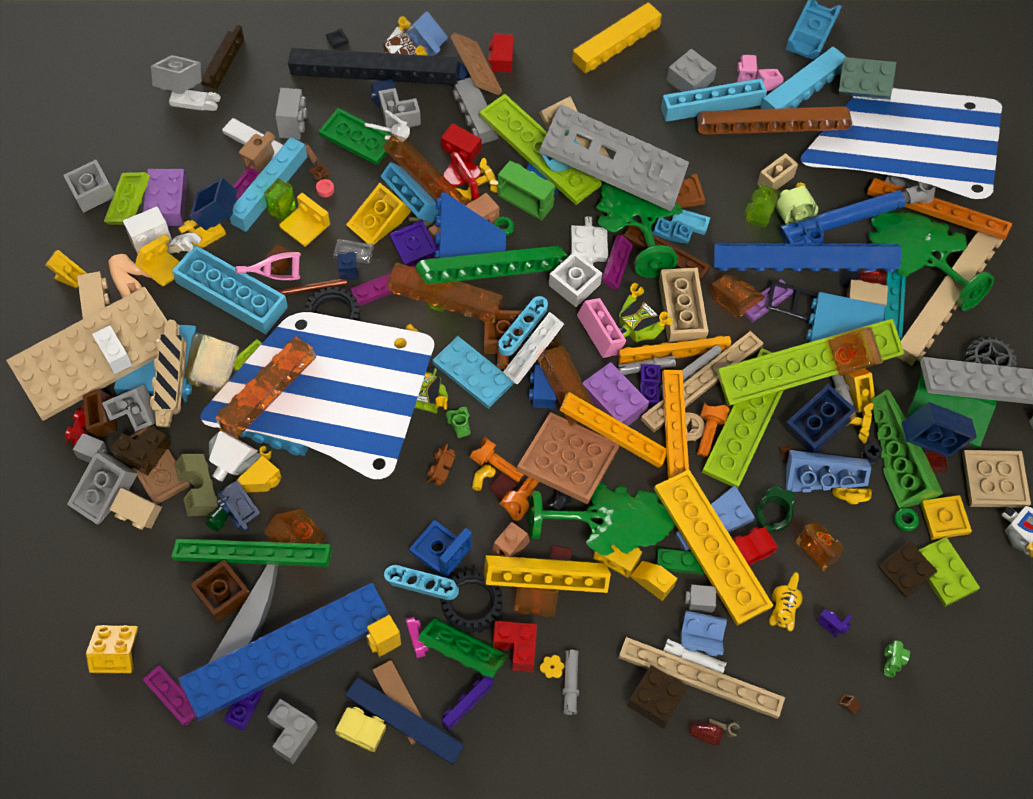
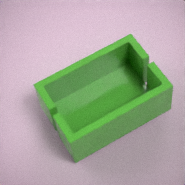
[497,161,555,221]

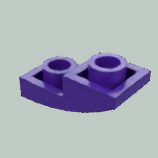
[640,364,661,406]
[225,689,264,731]

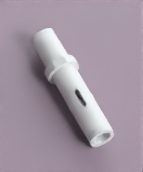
[663,639,726,674]

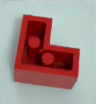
[493,621,537,672]

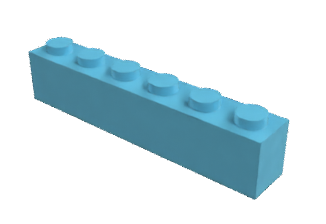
[760,47,846,109]
[661,78,767,122]
[230,137,307,232]

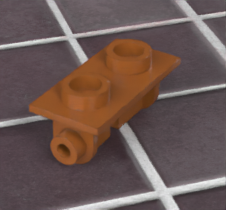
[426,444,456,486]

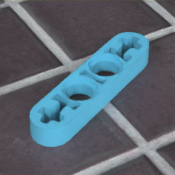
[498,296,548,356]
[384,565,459,600]

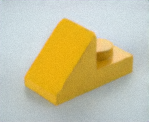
[46,250,87,288]

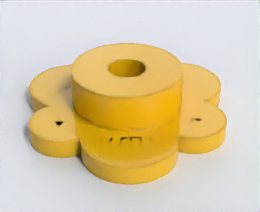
[540,655,564,678]

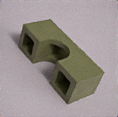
[174,454,218,516]

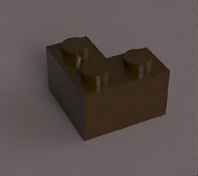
[110,426,171,476]

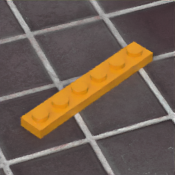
[618,336,731,364]
[662,370,689,479]
[560,392,667,468]

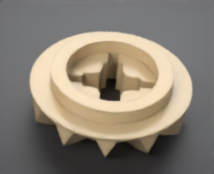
[685,413,705,441]

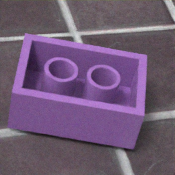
[143,169,188,226]
[580,362,649,426]

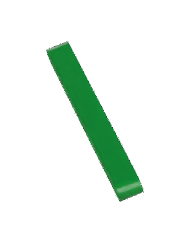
[415,246,569,284]

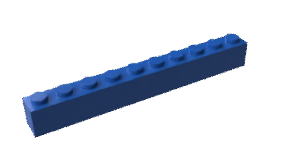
[714,243,902,272]

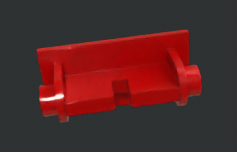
[64,405,88,446]

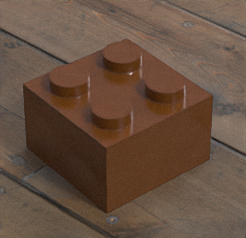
[190,560,250,623]

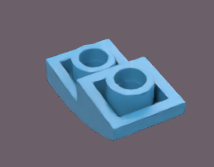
[652,218,694,243]

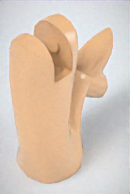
[108,254,151,298]

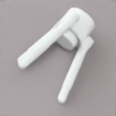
[365,110,410,141]

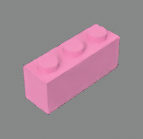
[577,298,626,358]

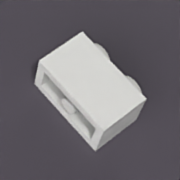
[92,325,132,374]

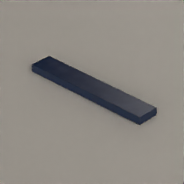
[345,677,464,765]

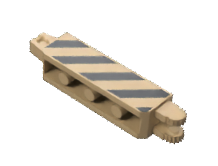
[150,319,187,427]

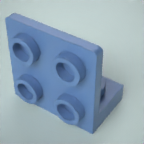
[406,12,448,56]
[681,611,727,656]

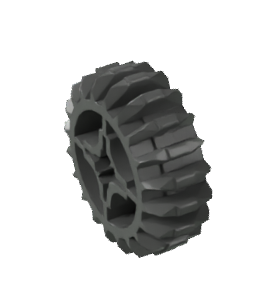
[964,335,1017,367]

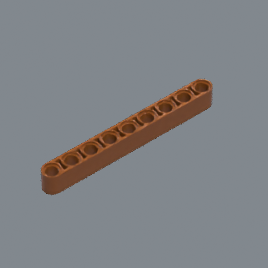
[697,107,852,135]

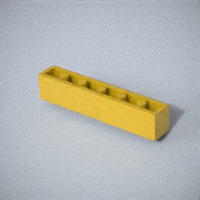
[572,2,662,74]
[483,555,611,593]

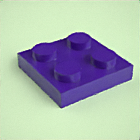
[389,220,437,267]

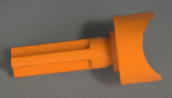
[697,402,729,457]
[469,436,524,483]
[499,477,539,521]

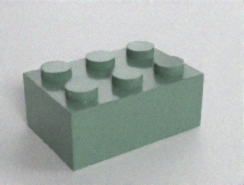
[839,57,896,100]

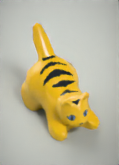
[769,572,803,631]

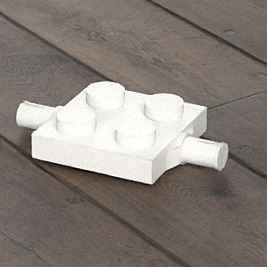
[570,216,608,265]

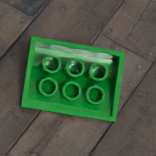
[906,372,997,448]

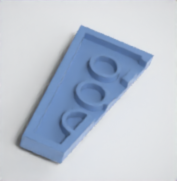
[675,486,755,551]

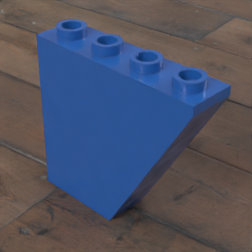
[434,192,506,259]

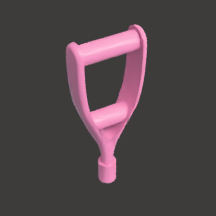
[235,252,301,280]

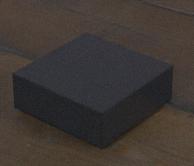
[326,28,349,49]

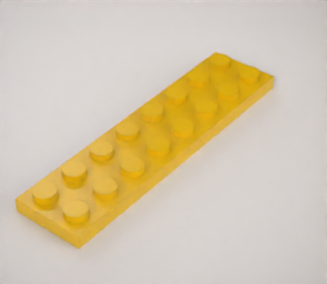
[654,470,773,626]

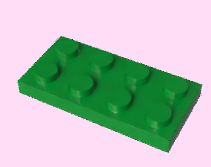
[318,108,396,166]
[418,618,508,678]

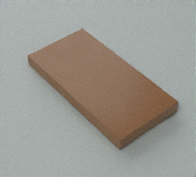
[451,33,502,95]
[129,424,190,504]

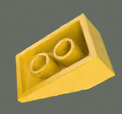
[346,183,411,246]

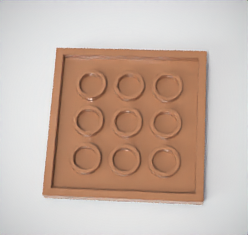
[516,412,620,504]

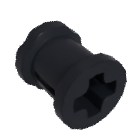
[860,443,882,466]
[547,490,572,511]

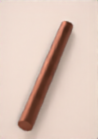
[276,278,347,296]

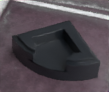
[841,271,860,287]

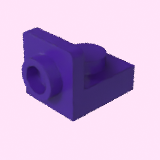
[816,609,852,638]

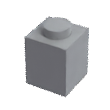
[73,433,108,463]
[685,585,716,613]

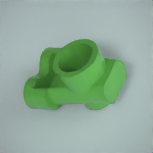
[445,407,471,438]
[884,641,910,677]

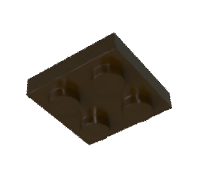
[879,541,938,598]

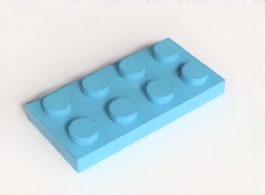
[432,336,514,409]

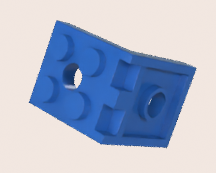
[409,520,472,578]

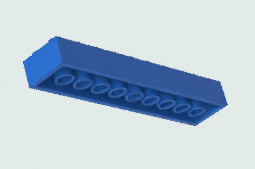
[179,583,389,722]

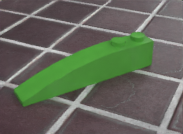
[871,390,943,509]

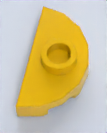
[832,487,872,504]

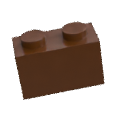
[83,389,116,437]

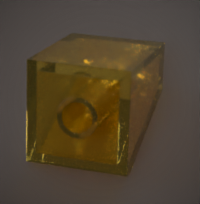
[184,334,240,393]

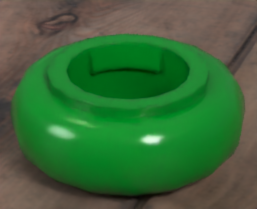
[493,217,514,236]
[894,508,919,531]

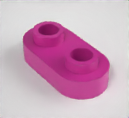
[405,617,428,659]

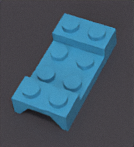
[786,0,842,60]

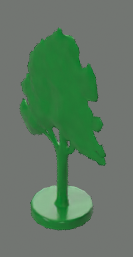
[596,181,683,278]
[868,212,994,311]
[528,482,675,556]

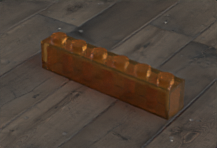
[383,134,470,206]
[388,262,503,323]
[215,336,316,439]

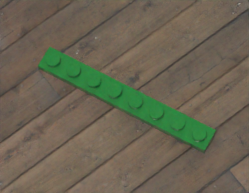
[171,539,333,567]

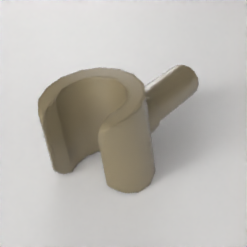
[709,718,740,738]

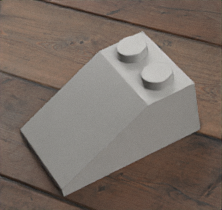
[67,452,138,525]

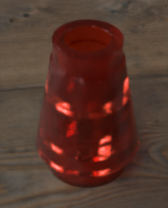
[860,269,887,285]
[690,723,723,746]

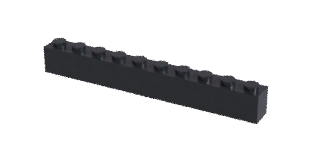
[287,48,461,85]

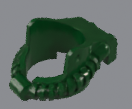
[755,485,796,533]

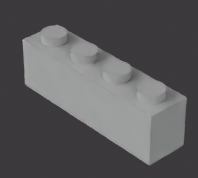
[452,77,499,144]

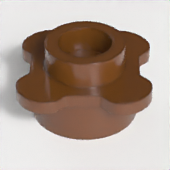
[309,163,330,181]

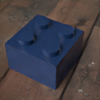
[190,177,238,231]

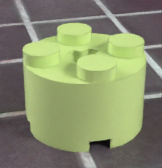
[776,186,818,224]

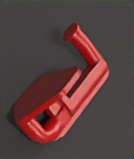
[444,152,481,202]

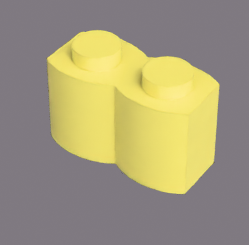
[335,707,386,752]

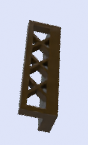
[201,25,244,89]

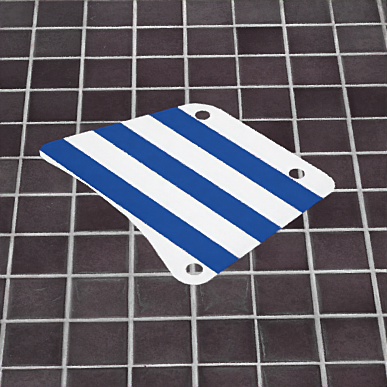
[801,88,1002,199]
[201,312,434,479]

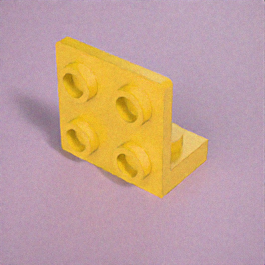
[279,193,330,247]
[135,234,180,286]
[86,625,138,673]

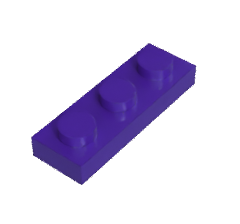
[442,676,493,731]

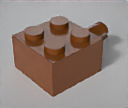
[484,310,523,369]

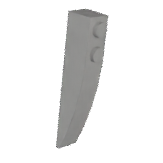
[208,564,278,664]

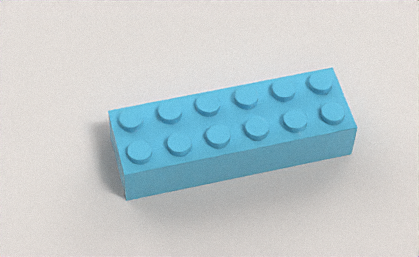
[172,245,288,334]

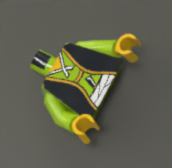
[619,283,673,342]
[414,366,448,413]

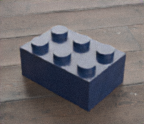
[786,384,857,453]
[902,402,977,457]

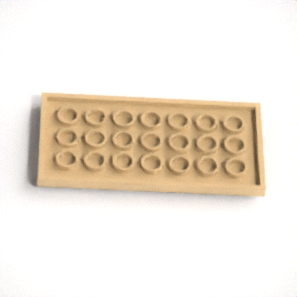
[6,287,167,421]

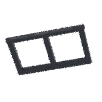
[766,280,818,321]

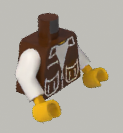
[383,16,427,55]

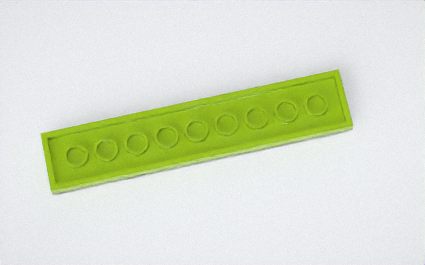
[716,319,904,406]

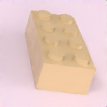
[659,268,708,343]

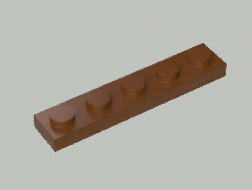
[623,226,710,282]

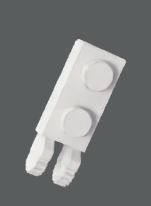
[169,90,220,111]
[167,233,201,254]

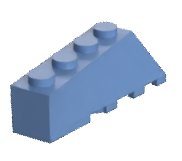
[786,450,871,493]

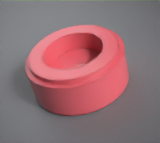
[316,179,334,197]

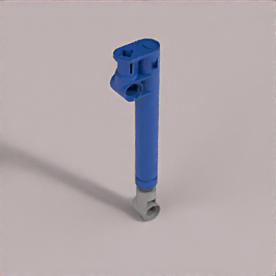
[780,182,936,243]

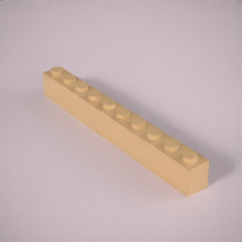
[898,232,1003,366]

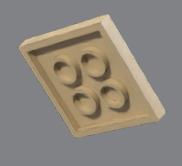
[962,450,1031,508]

